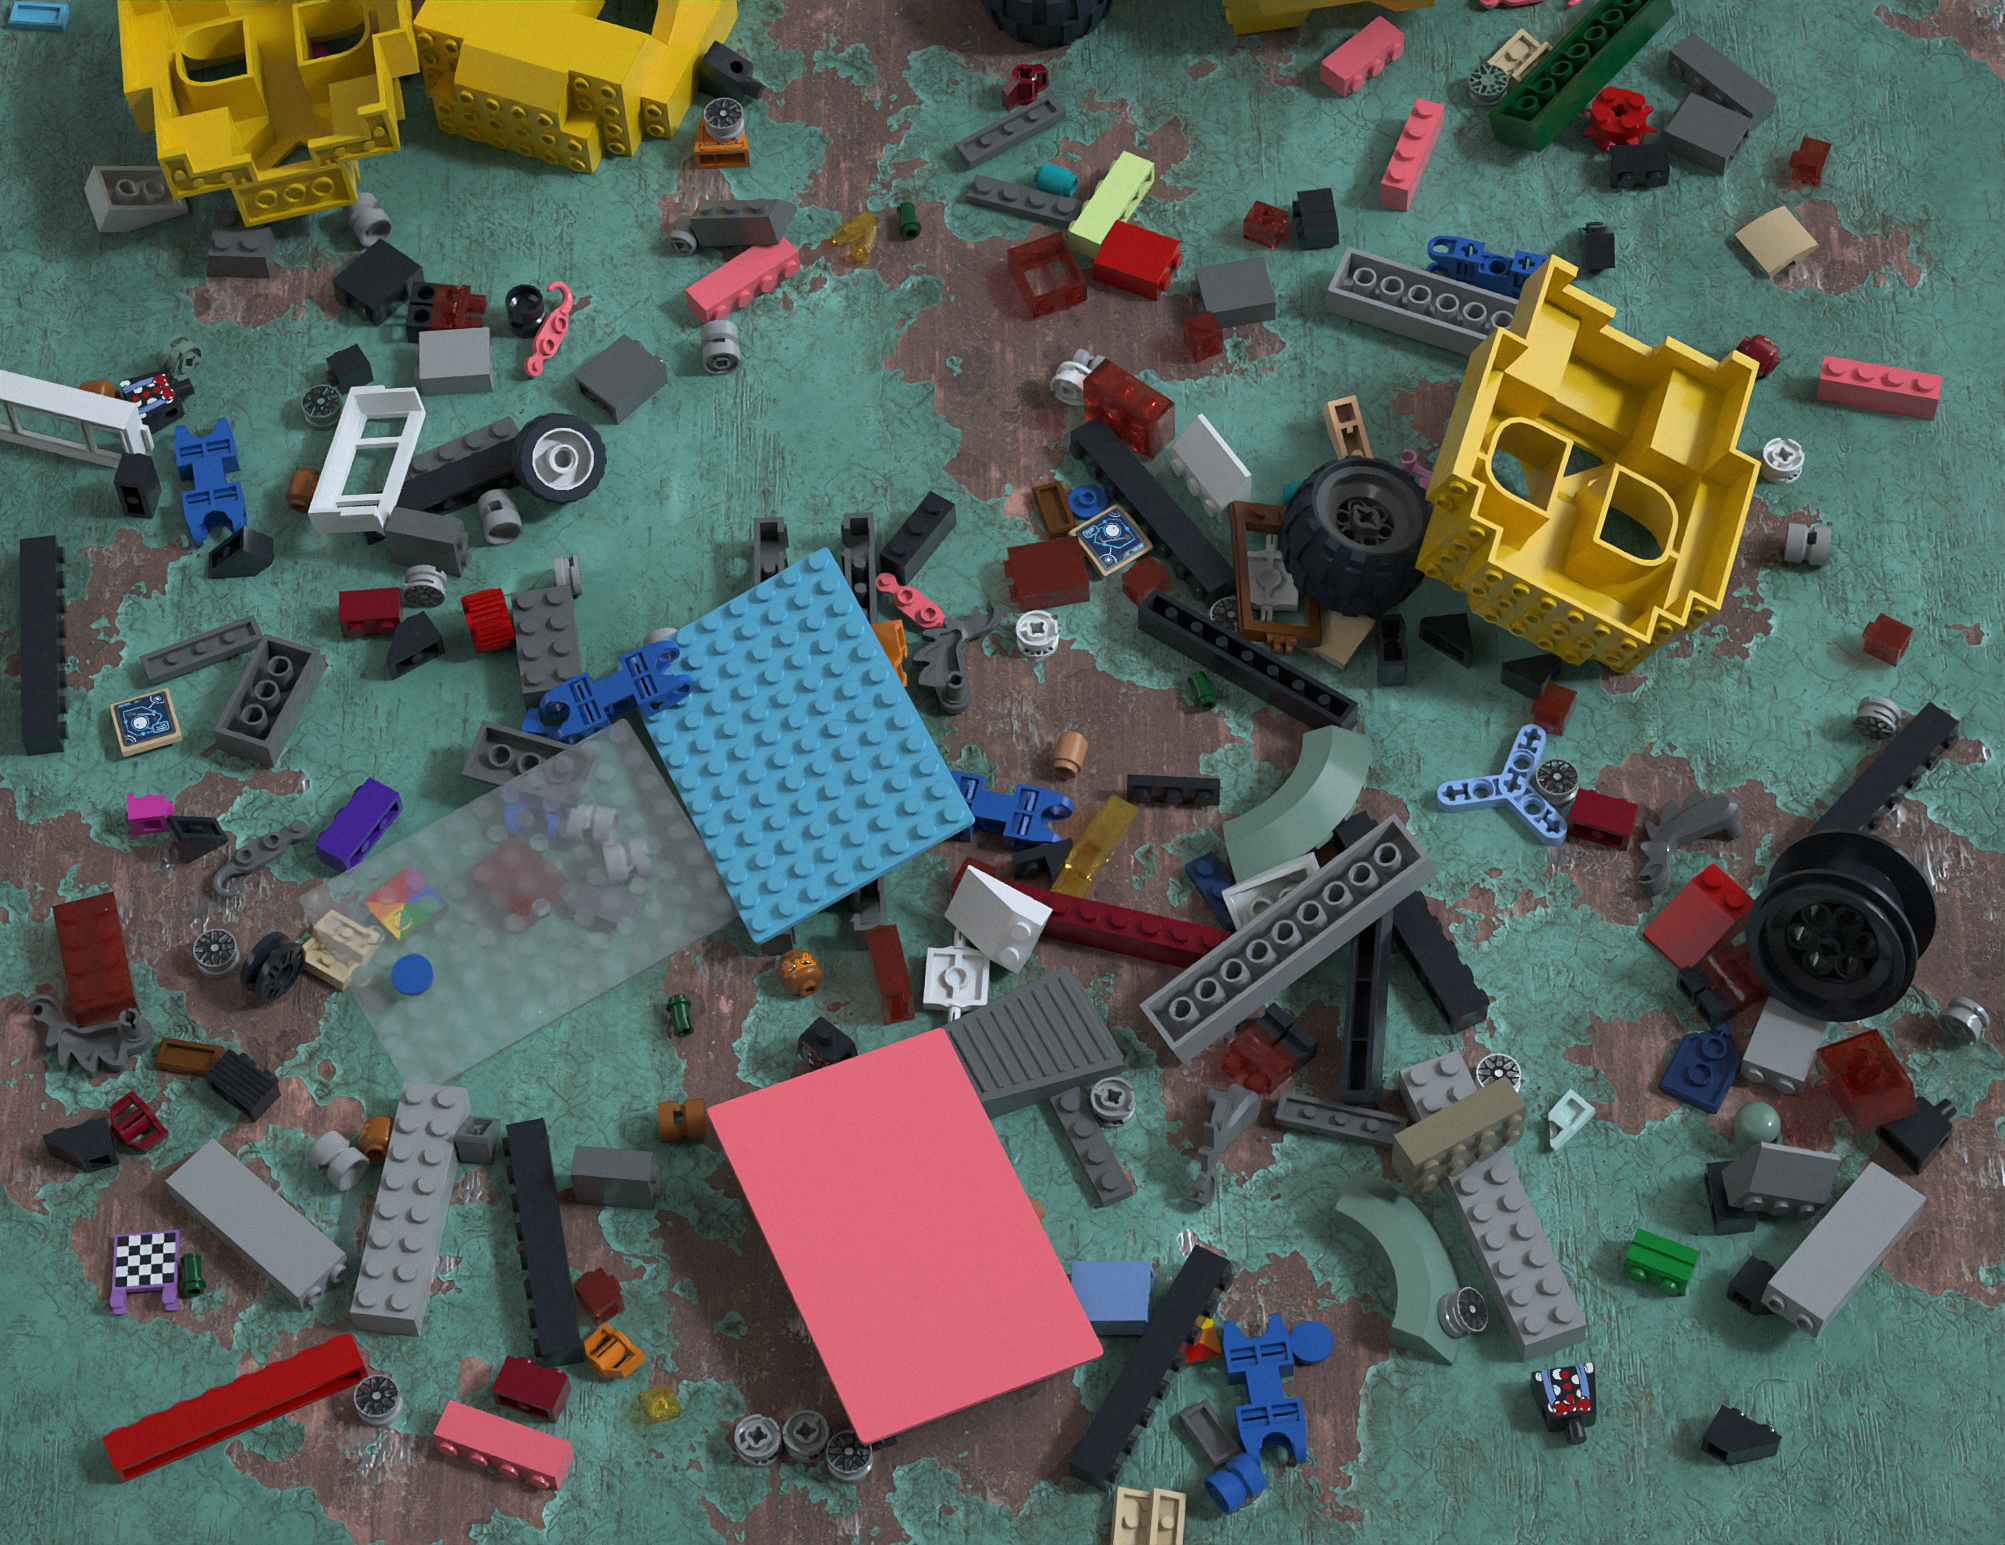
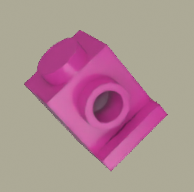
[127,793,175,836]

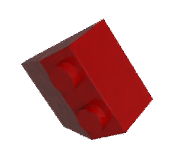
[1642,863,1755,970]

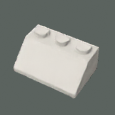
[1170,414,1252,525]

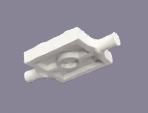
[1247,534,1299,622]
[923,929,991,1024]

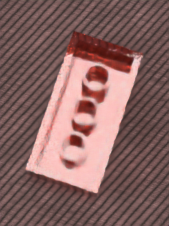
[52,891,141,1029]

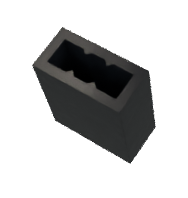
[332,238,425,327]

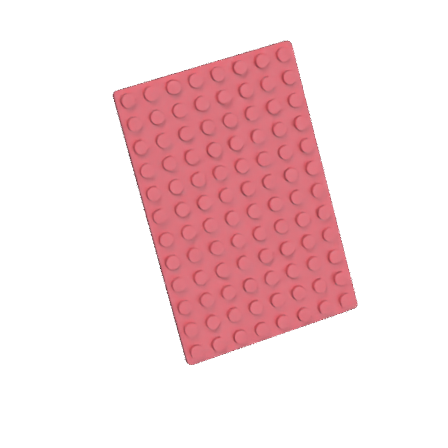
[707,1028,1103,1445]

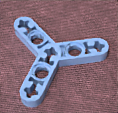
[1437,724,1567,846]

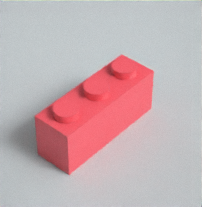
[1320,16,1404,99]

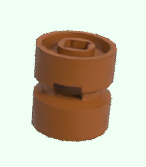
[658,1098,707,1143]

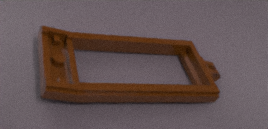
[1228,500,1322,656]

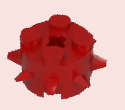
[1580,86,1656,153]

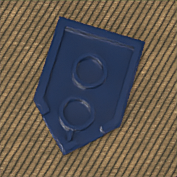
[1658,1023,1743,1114]

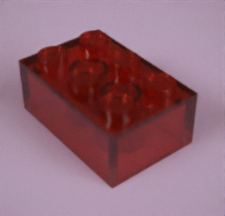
[1083,358,1175,460]
[1816,1028,1918,1133]

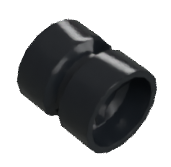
[505,284,546,339]

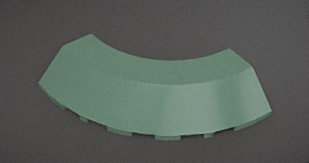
[1222,725,1373,884]
[1334,1170,1461,1366]

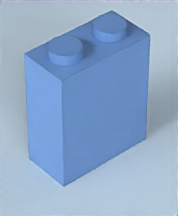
[1067,1261,1155,1335]

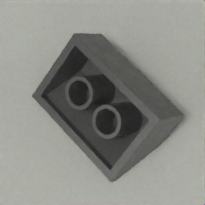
[691,198,797,246]
[1722,1141,1840,1220]

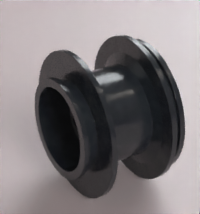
[1745,829,1938,1022]

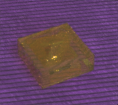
[637,1384,683,1425]

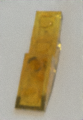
[1050,794,1140,898]

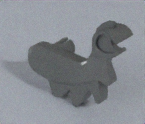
[912,599,1002,714]
[1638,789,1745,897]
[28,994,155,1078]
[1185,1084,1261,1207]

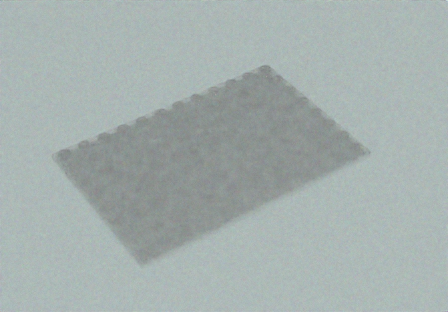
[299,719,741,1085]

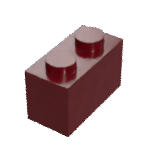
[339,587,403,639]
[1567,788,1639,851]
[492,1356,572,1424]

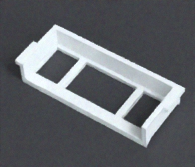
[0,370,154,469]
[308,385,426,537]

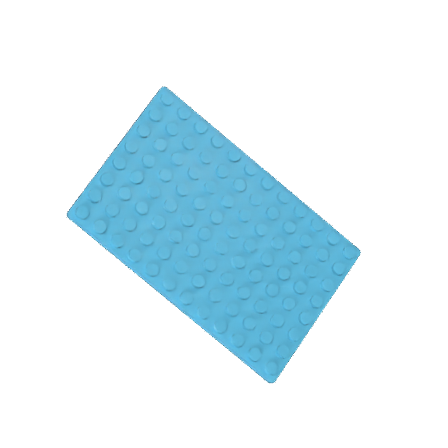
[617,547,975,945]

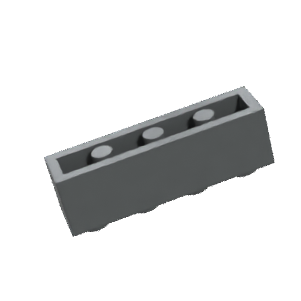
[1667,32,1776,131]

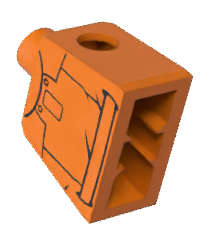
[694,116,750,170]

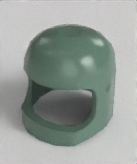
[1733,1102,1783,1155]

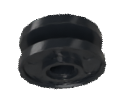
[240,931,306,1002]

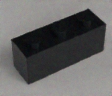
[880,491,957,586]

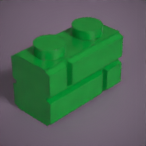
[1623,1228,1700,1296]

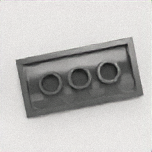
[461,720,601,809]

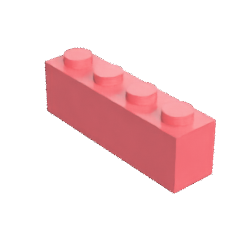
[1380,98,1444,212]
[685,236,800,324]
[1816,355,1943,421]
[433,1400,575,1490]

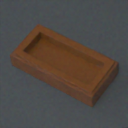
[1032,481,1077,541]
[154,1037,225,1078]

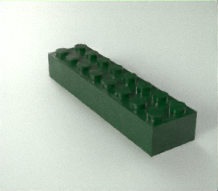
[1488,0,1675,153]

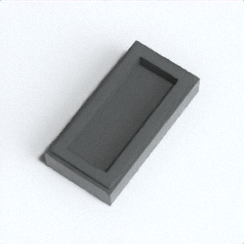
[1178,1399,1243,1472]

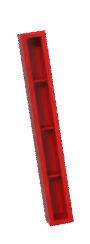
[102,1333,368,1484]

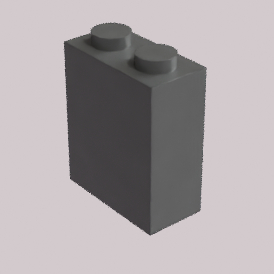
[1661,93,1752,176]
[1190,256,1276,331]
[574,334,668,425]
[385,506,472,577]
[570,1145,663,1210]

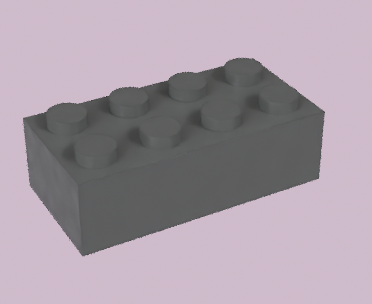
[510,585,583,712]
[213,634,325,767]

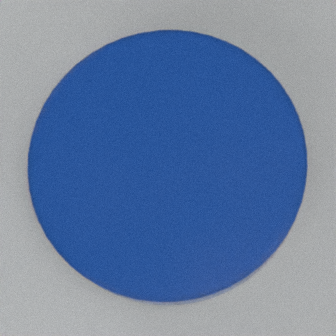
[1068,484,1108,520]
[391,954,434,996]
[1289,1321,1333,1364]

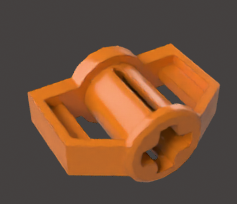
[584,1323,646,1379]

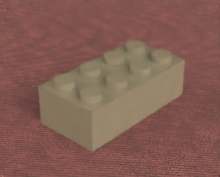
[1391,1076,1527,1195]

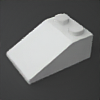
[84,166,189,232]
[1221,852,1320,931]
[944,865,1053,974]

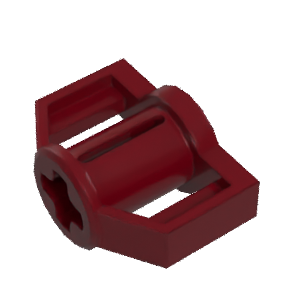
[1001,64,1049,111]
[109,1090,169,1153]

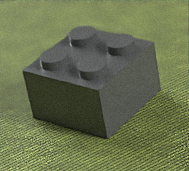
[208,210,278,278]

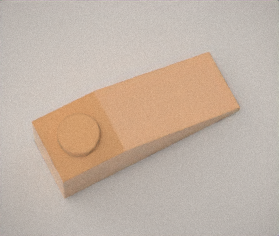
[1321,395,1373,461]

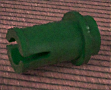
[896,202,922,240]
[1187,671,1217,711]
[666,994,694,1037]
[180,1253,206,1297]

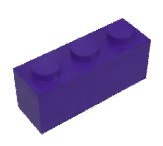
[315,777,403,877]

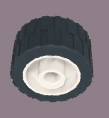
[511,413,607,504]

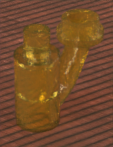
[831,209,878,263]

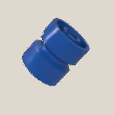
[1204,1452,1267,1515]

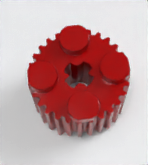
[460,587,516,655]

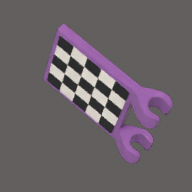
[110,1230,180,1316]

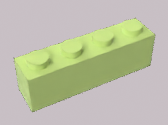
[1067,151,1154,259]

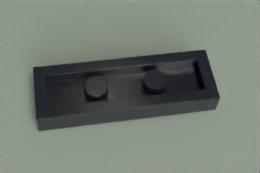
[1127,774,1220,807]

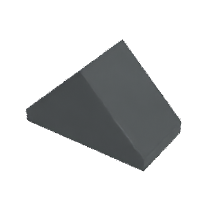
[455,1116,501,1165]

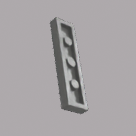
[955,93,1065,169]
[967,174,1084,228]
[407,416,519,479]
[140,615,263,686]
[1049,1086,1133,1208]
[1275,1090,1408,1150]

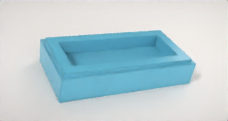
[8,1,70,32]

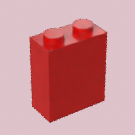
[1093,220,1183,301]

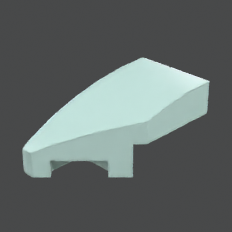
[1548,1089,1596,1151]

